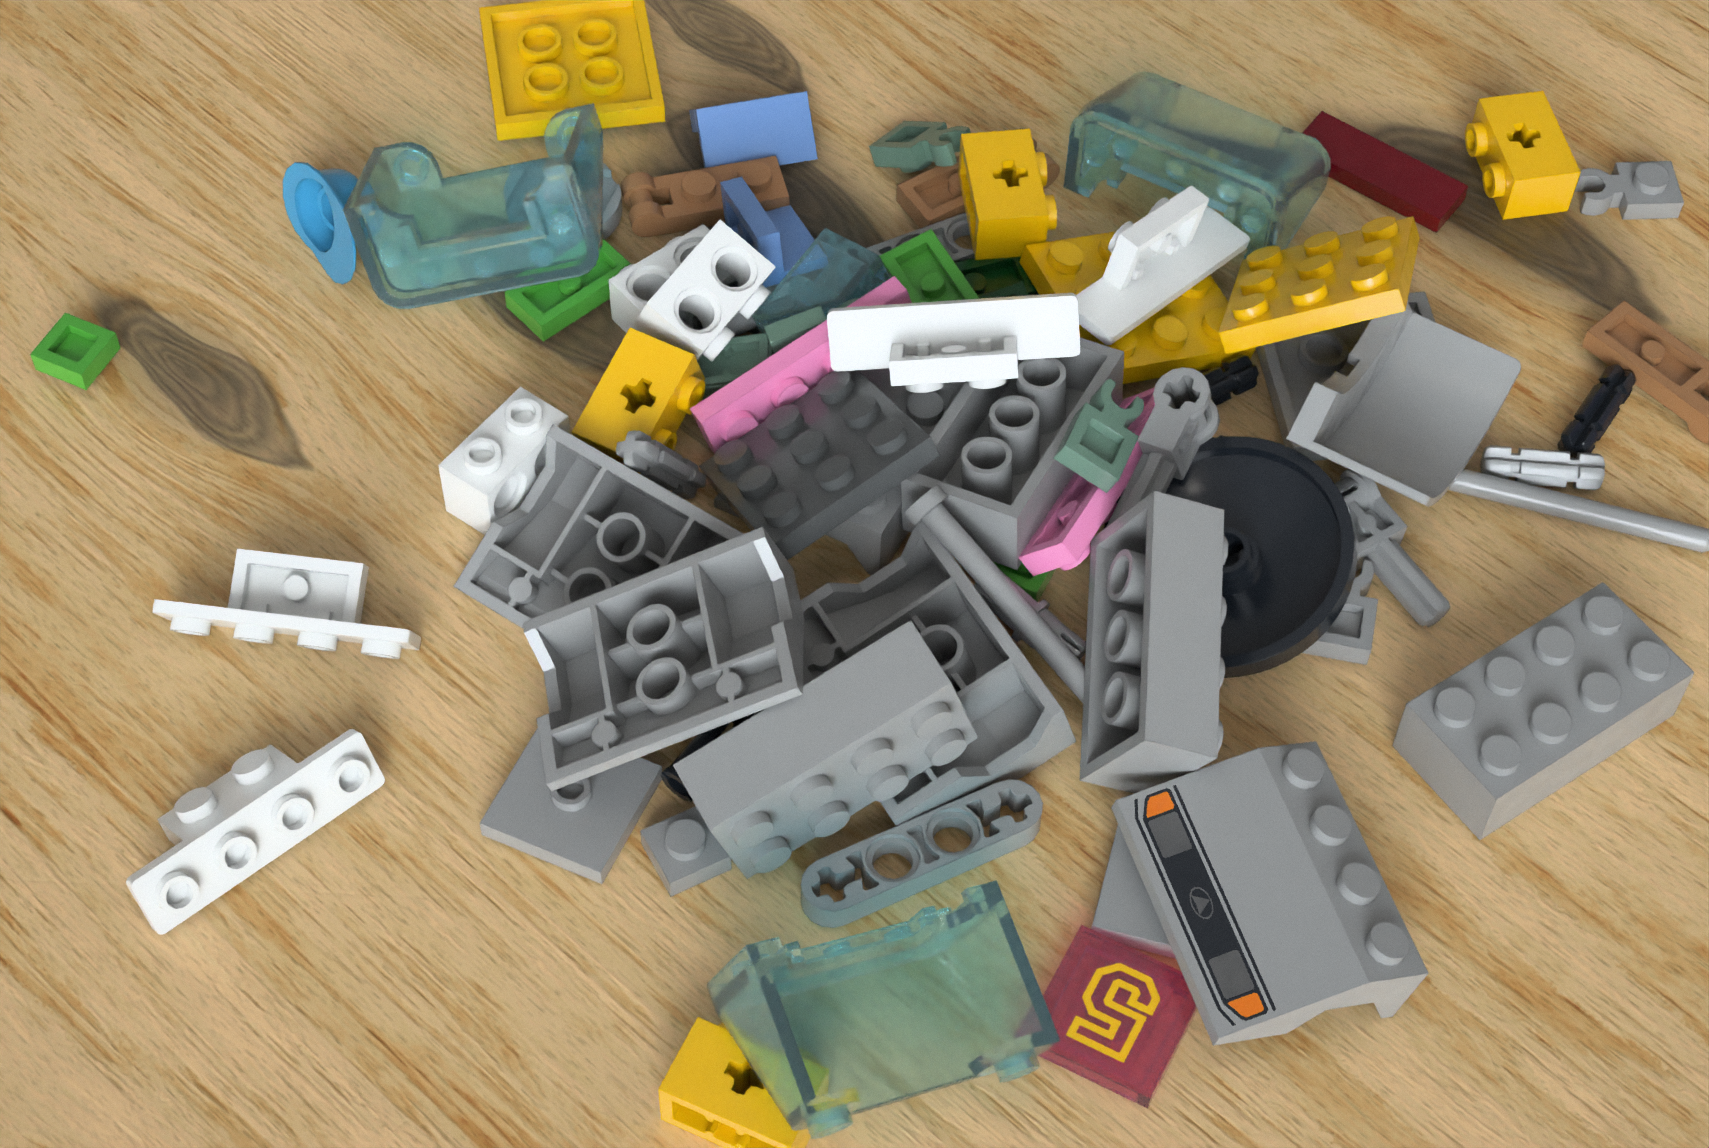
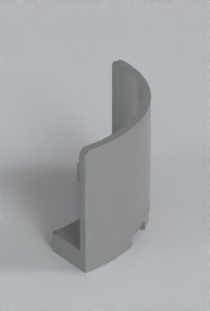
[1286,302,1521,507]

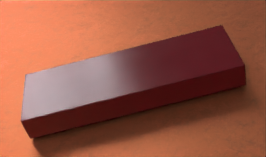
[1290,111,1469,233]

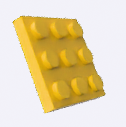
[479,0,666,141]
[1219,216,1420,354]
[1019,231,1256,384]

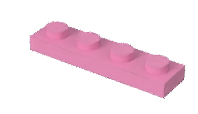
[690,276,912,454]
[1019,387,1155,576]

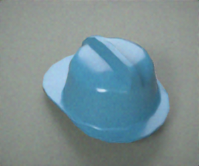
[283,162,377,285]

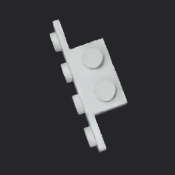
[1076,185,1250,345]
[827,293,1080,393]
[152,549,421,659]
[126,729,385,935]

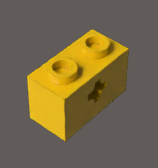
[1465,91,1581,220]
[958,129,1057,260]
[572,327,706,480]
[658,1017,828,1148]

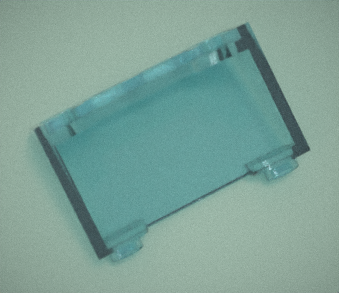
[1064,71,1331,259]
[343,103,604,309]
[707,880,1060,1139]

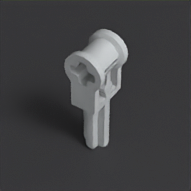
[1106,367,1220,527]
[1334,469,1450,627]

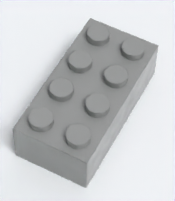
[901,337,1124,570]
[1080,491,1228,793]
[1392,582,1694,840]
[673,620,978,879]

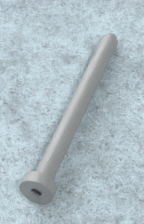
[1449,469,1709,553]
[903,484,1085,703]

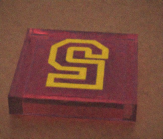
[1019,925,1198,1109]

